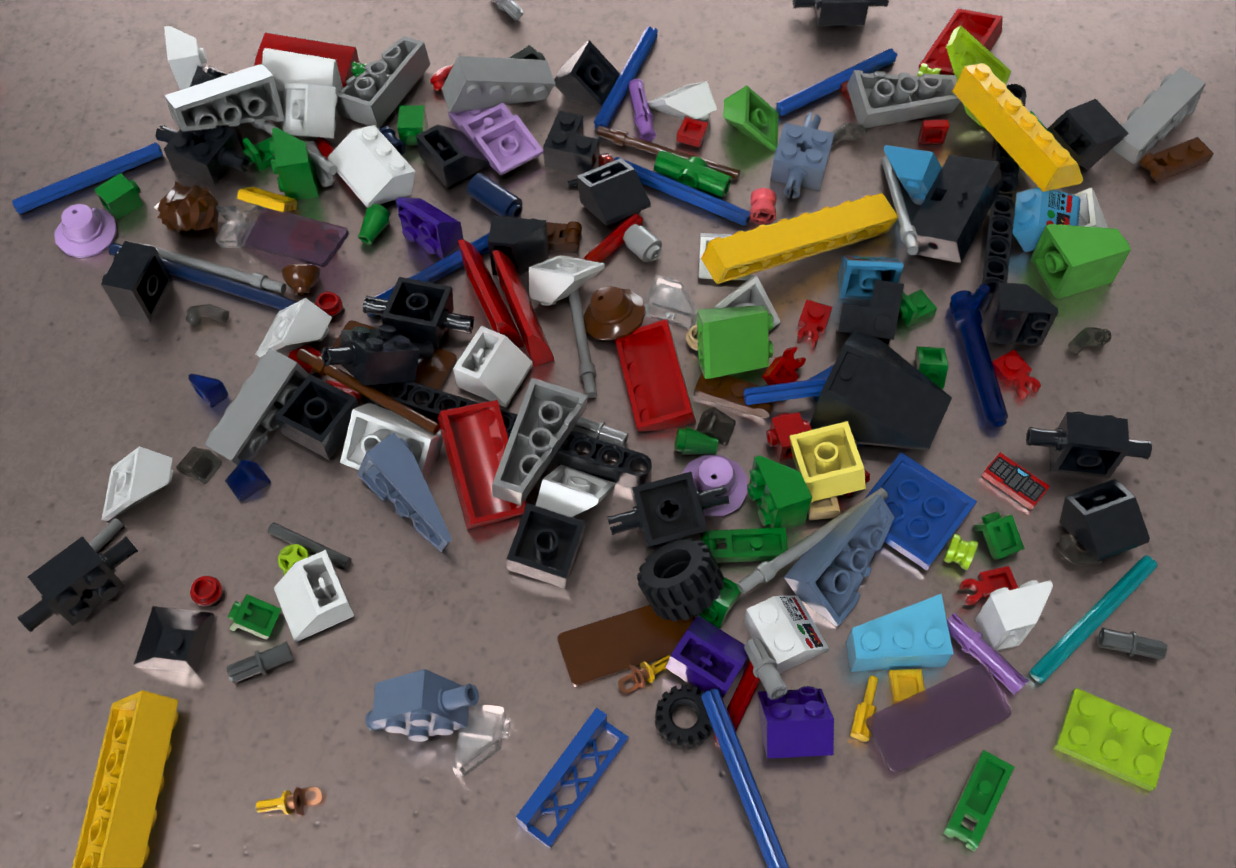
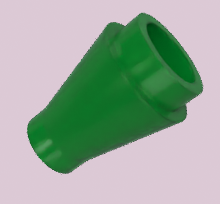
[357,204,391,245]
[674,426,718,455]

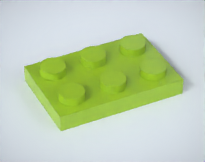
[1054,688,1172,792]

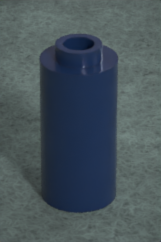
[467,173,523,218]

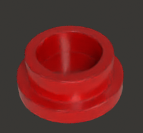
[315,291,343,317]
[190,576,223,607]

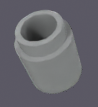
[623,224,662,262]

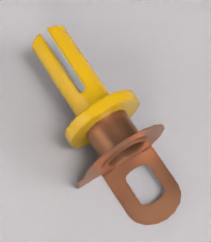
[618,655,670,694]
[256,787,322,817]

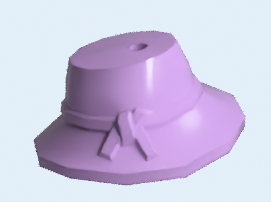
[54,204,117,259]
[682,455,748,517]

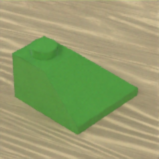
[723,85,778,152]

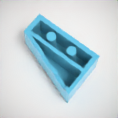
[846,594,953,672]

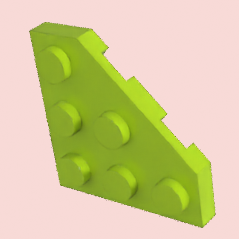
[946,25,1012,129]

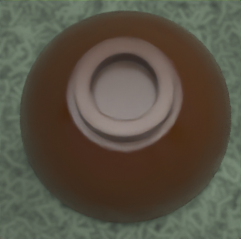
[282,263,320,296]

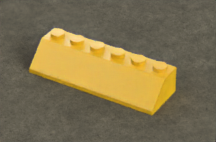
[952,63,1083,192]
[72,690,179,868]

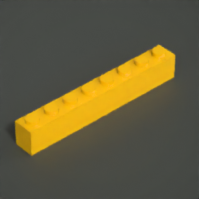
[701,193,898,284]

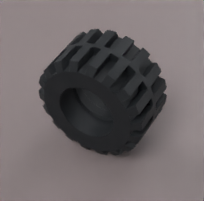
[637,538,724,621]

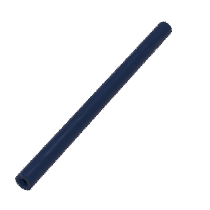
[108,243,298,310]

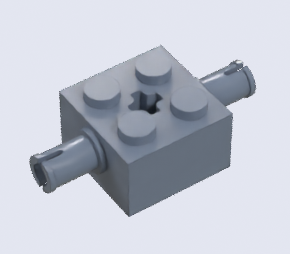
[770,113,834,198]
[365,669,479,742]

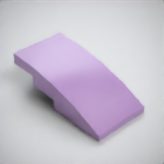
[448,102,544,175]

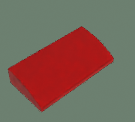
[919,8,1003,75]
[254,33,360,88]
[458,239,524,348]
[492,250,554,367]
[615,319,696,431]
[437,400,526,530]

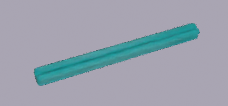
[1029,555,1158,683]

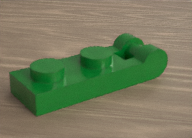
[700,527,788,564]
[943,750,1015,852]

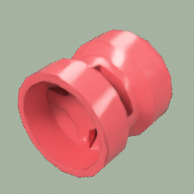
[750,188,776,225]

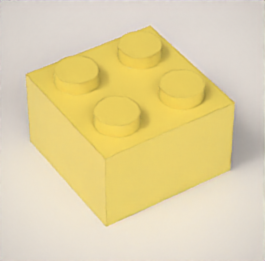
[789,421,866,502]

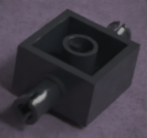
[793,0,889,26]
[156,125,251,186]
[363,277,474,349]
[322,325,434,385]
[1026,412,1152,478]
[607,471,729,548]
[17,536,138,633]

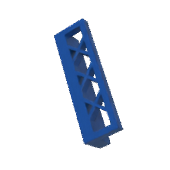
[516,707,629,849]

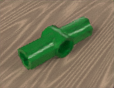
[654,150,732,197]

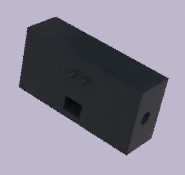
[911,155,1003,263]

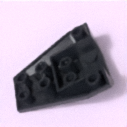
[810,330,952,450]

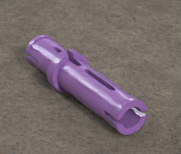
[628,79,656,142]
[947,613,1029,695]

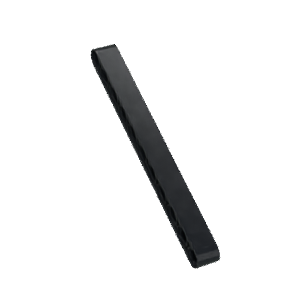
[975,84,1027,312]
[359,382,652,488]

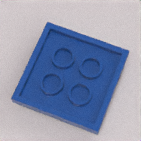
[864,453,977,570]

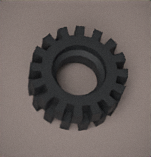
[655,685,713,750]

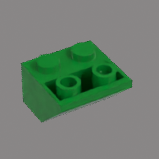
[269,128,319,200]
[747,455,812,531]

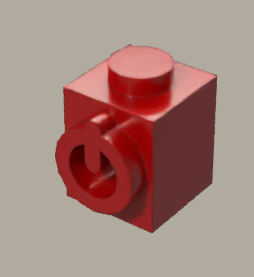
[766,412,812,462]

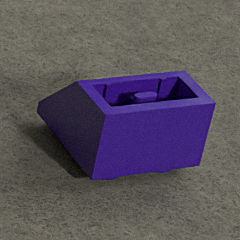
[396,197,464,259]
[665,616,748,698]
[758,686,834,758]

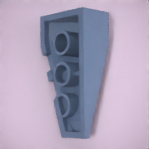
[357,432,452,552]
[784,495,895,626]

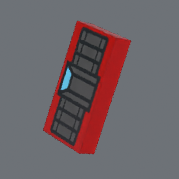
[982,452,1050,511]

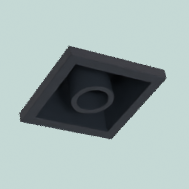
[554,40,620,109]
[133,606,215,674]

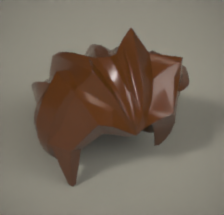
[154,181,219,234]

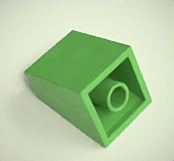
[1030,224,1131,300]
[697,305,773,379]

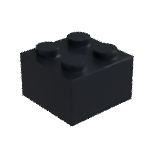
[101,241,172,323]
[274,374,359,460]
[506,503,585,589]

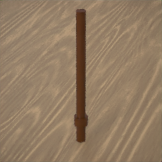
[596,126,740,180]
[297,349,440,435]

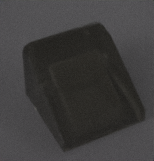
[696,407,736,446]
[176,447,222,484]

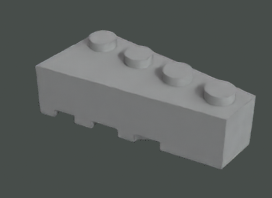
[335,36,431,129]
[442,56,556,113]
[165,64,285,132]
[1112,67,1206,164]
[847,70,960,129]
[204,348,309,469]
[492,378,588,505]

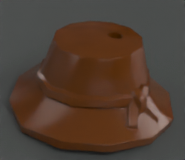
[583,286,646,340]

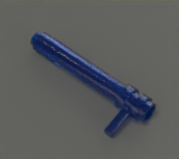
[949,284,1008,428]

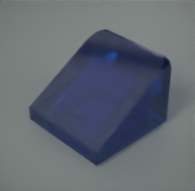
[188,373,229,408]
[225,460,271,501]

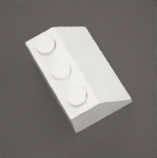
[262,48,343,117]
[328,125,415,208]
[340,403,443,481]

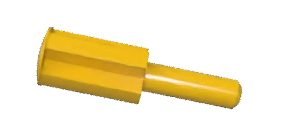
[850,675,878,742]

